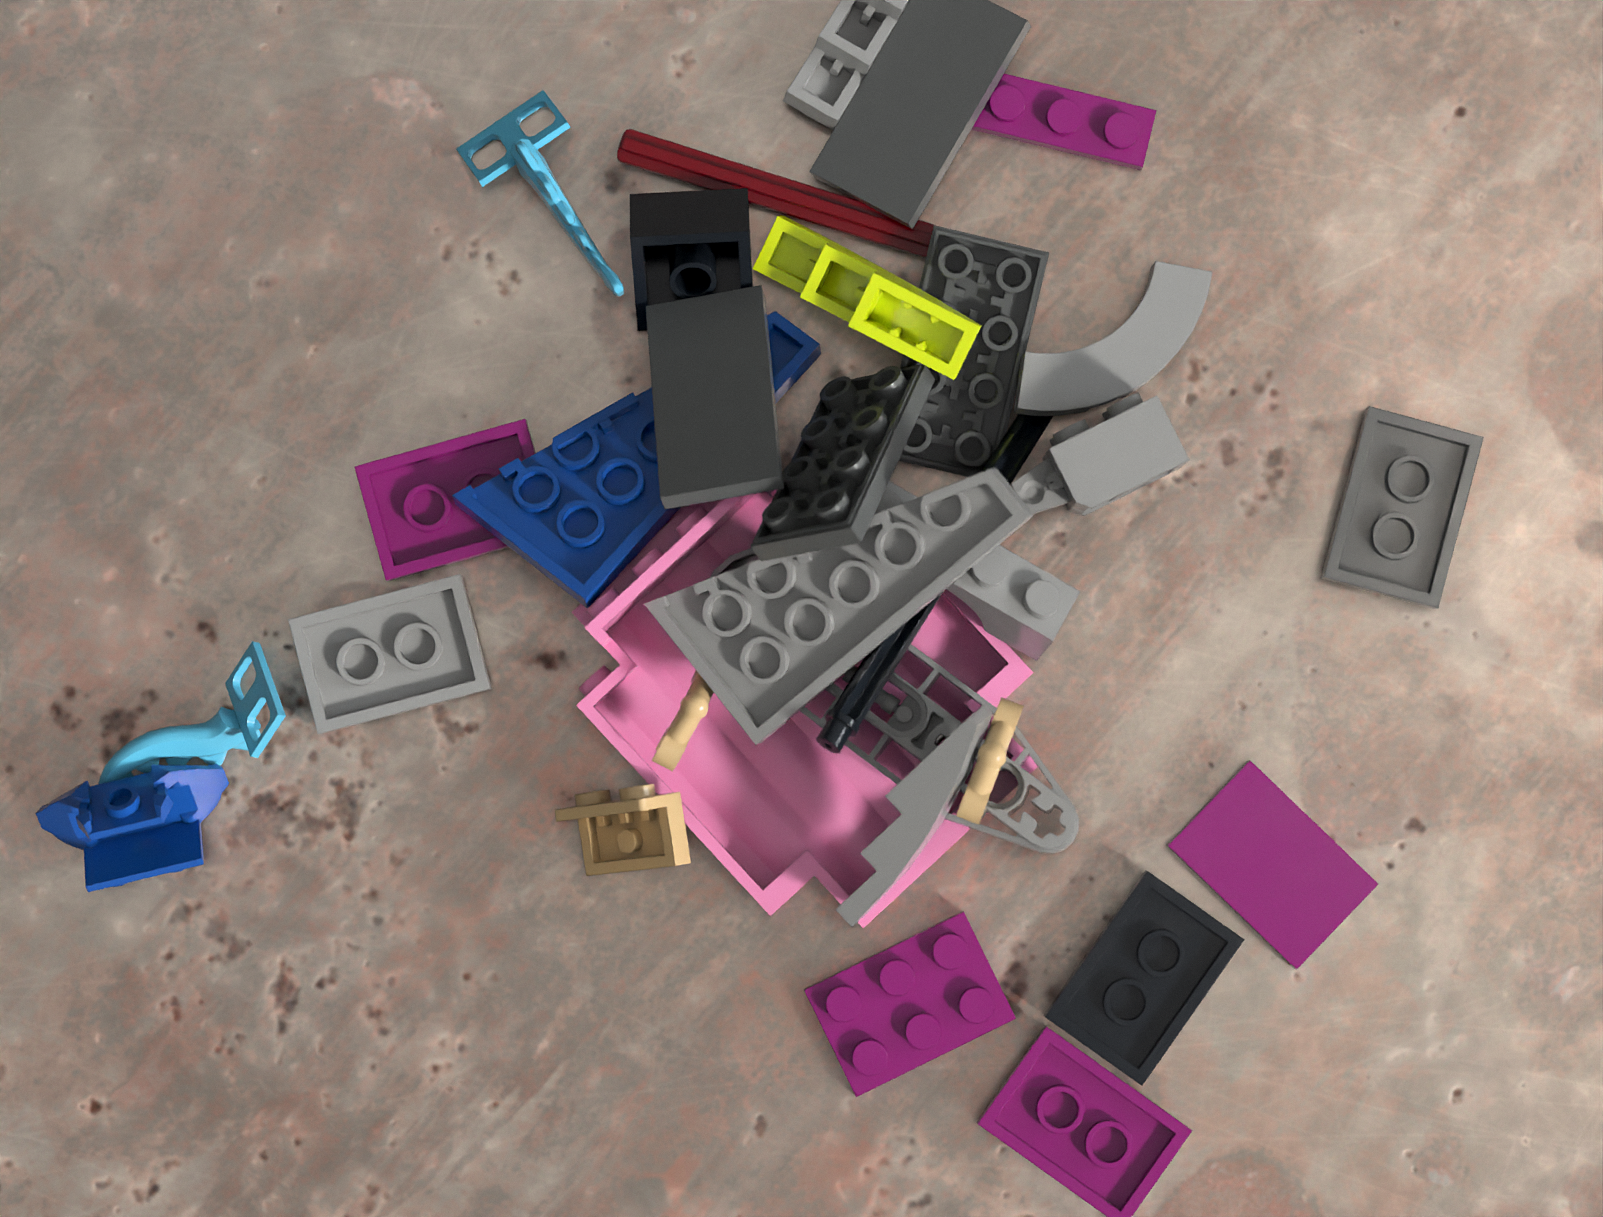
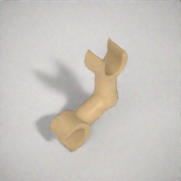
[651,670,714,772]
[956,697,1024,825]

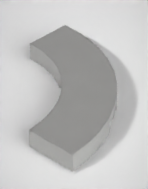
[1014,261,1212,416]

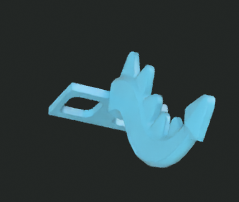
[456,90,624,297]
[98,641,286,784]

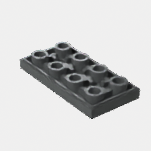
[809,0,1031,230]
[899,225,1049,477]
[646,285,784,509]
[751,364,935,561]

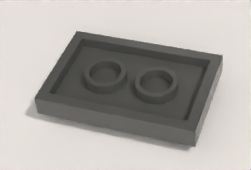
[1321,406,1484,609]

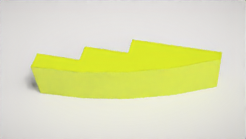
[752,215,982,380]

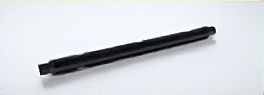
[816,414,1053,754]

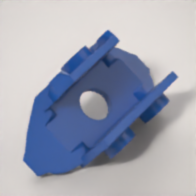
[35,764,229,892]

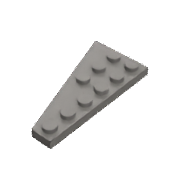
[644,468,1034,745]

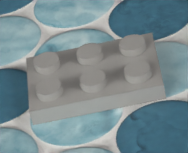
[288,574,492,734]

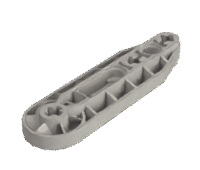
[710,548,1079,854]

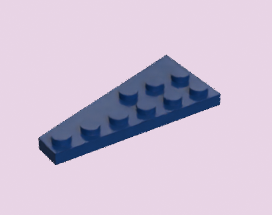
[452,311,821,609]

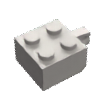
[1011,392,1189,516]

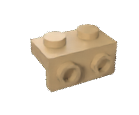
[555,783,691,876]

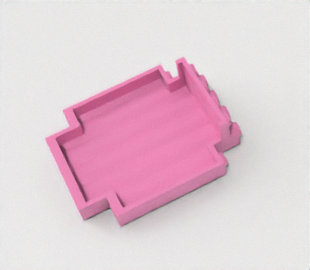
[572,490,1038,928]

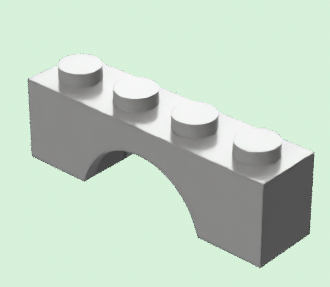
[875,481,1080,661]

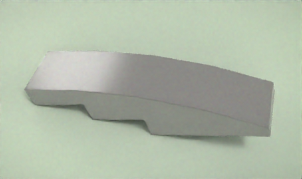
[783,0,910,130]
[835,704,993,927]

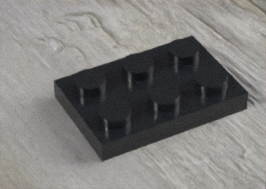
[1043,870,1245,1086]

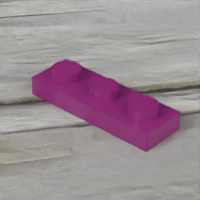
[971,74,1157,171]

